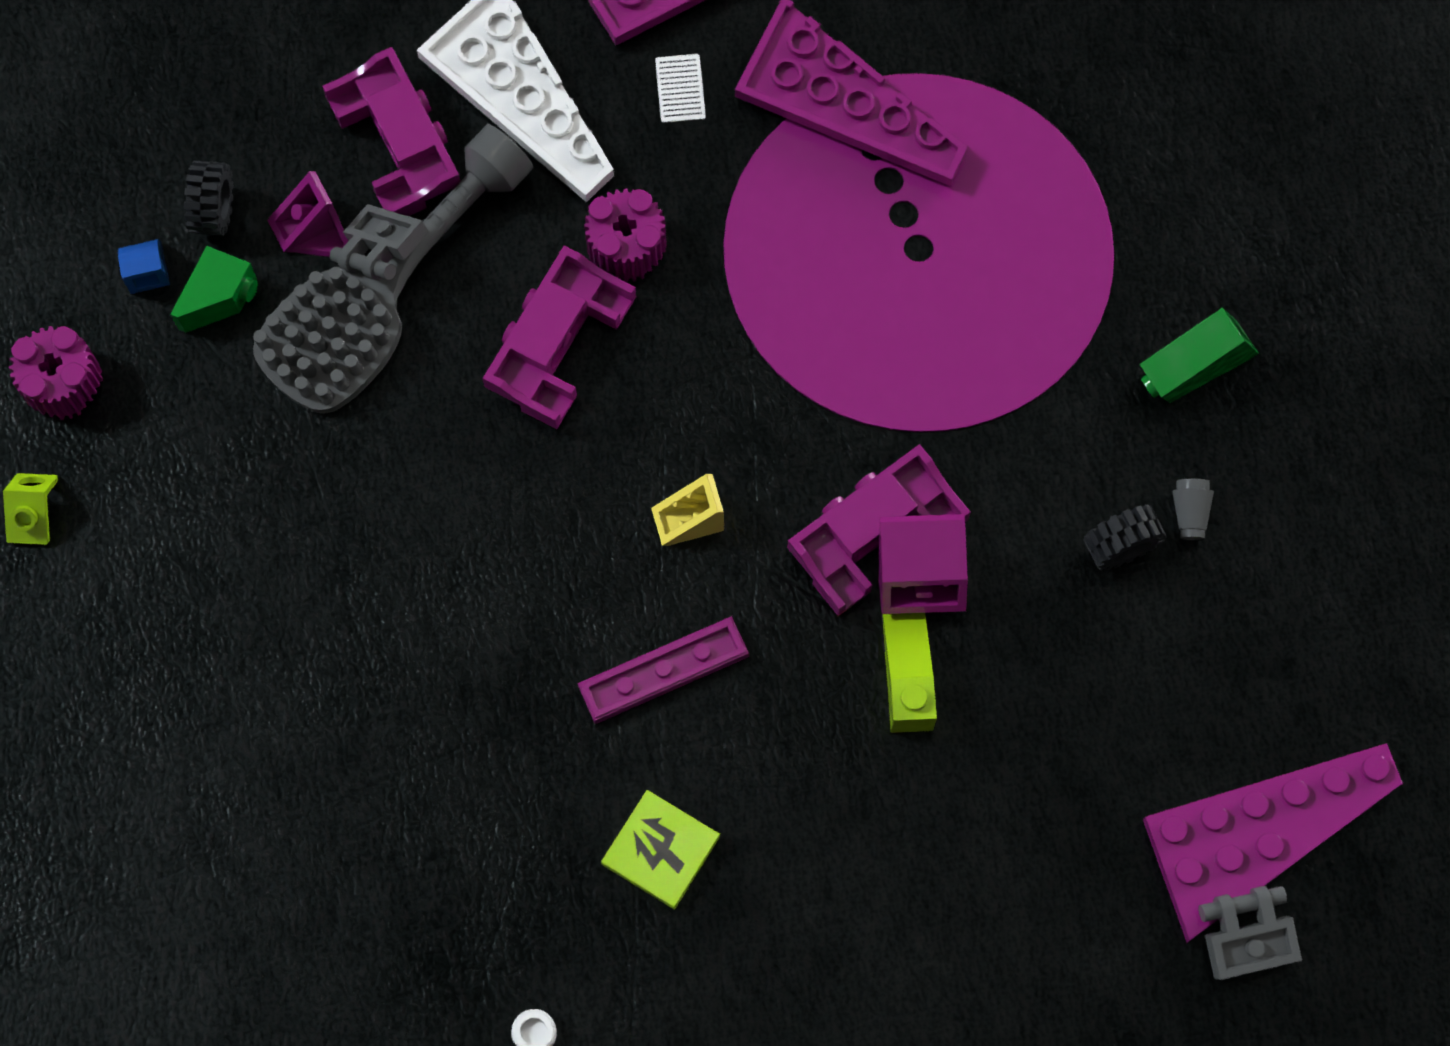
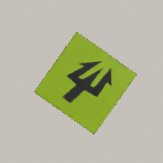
[601,790,720,910]

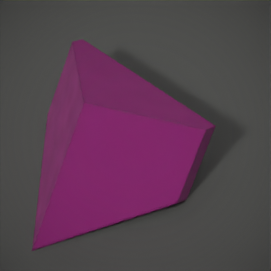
[268,171,348,257]

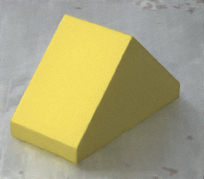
[651,474,724,546]

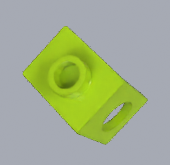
[3,473,58,545]

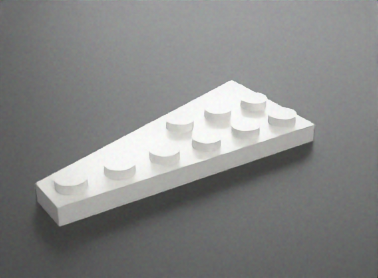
[417,0,614,202]

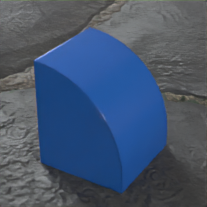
[118,239,170,294]

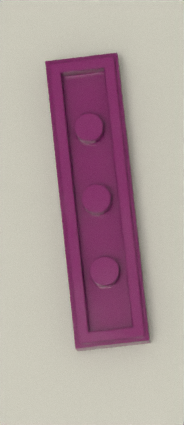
[578,616,749,724]

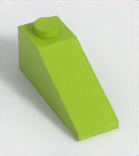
[882,613,937,733]

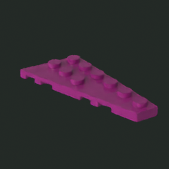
[735,0,968,186]
[1143,743,1402,943]

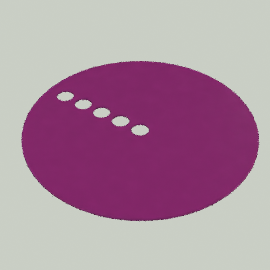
[724,73,1114,432]

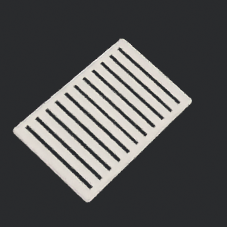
[655,54,706,122]

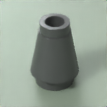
[1172,479,1214,541]

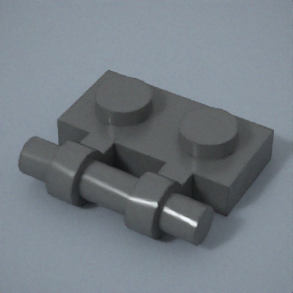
[330,204,429,280]
[1198,886,1302,980]

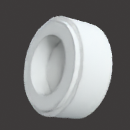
[512,1009,557,1046]

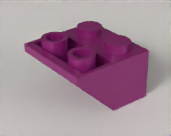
[878,514,968,614]

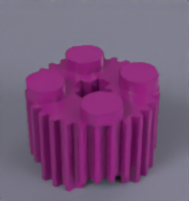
[584,189,667,282]
[9,326,103,420]

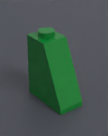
[1140,308,1259,403]

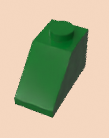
[170,246,258,333]

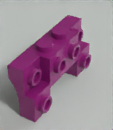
[322,47,460,216]
[483,246,636,429]
[787,444,971,616]

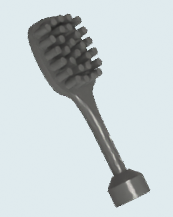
[253,124,533,413]

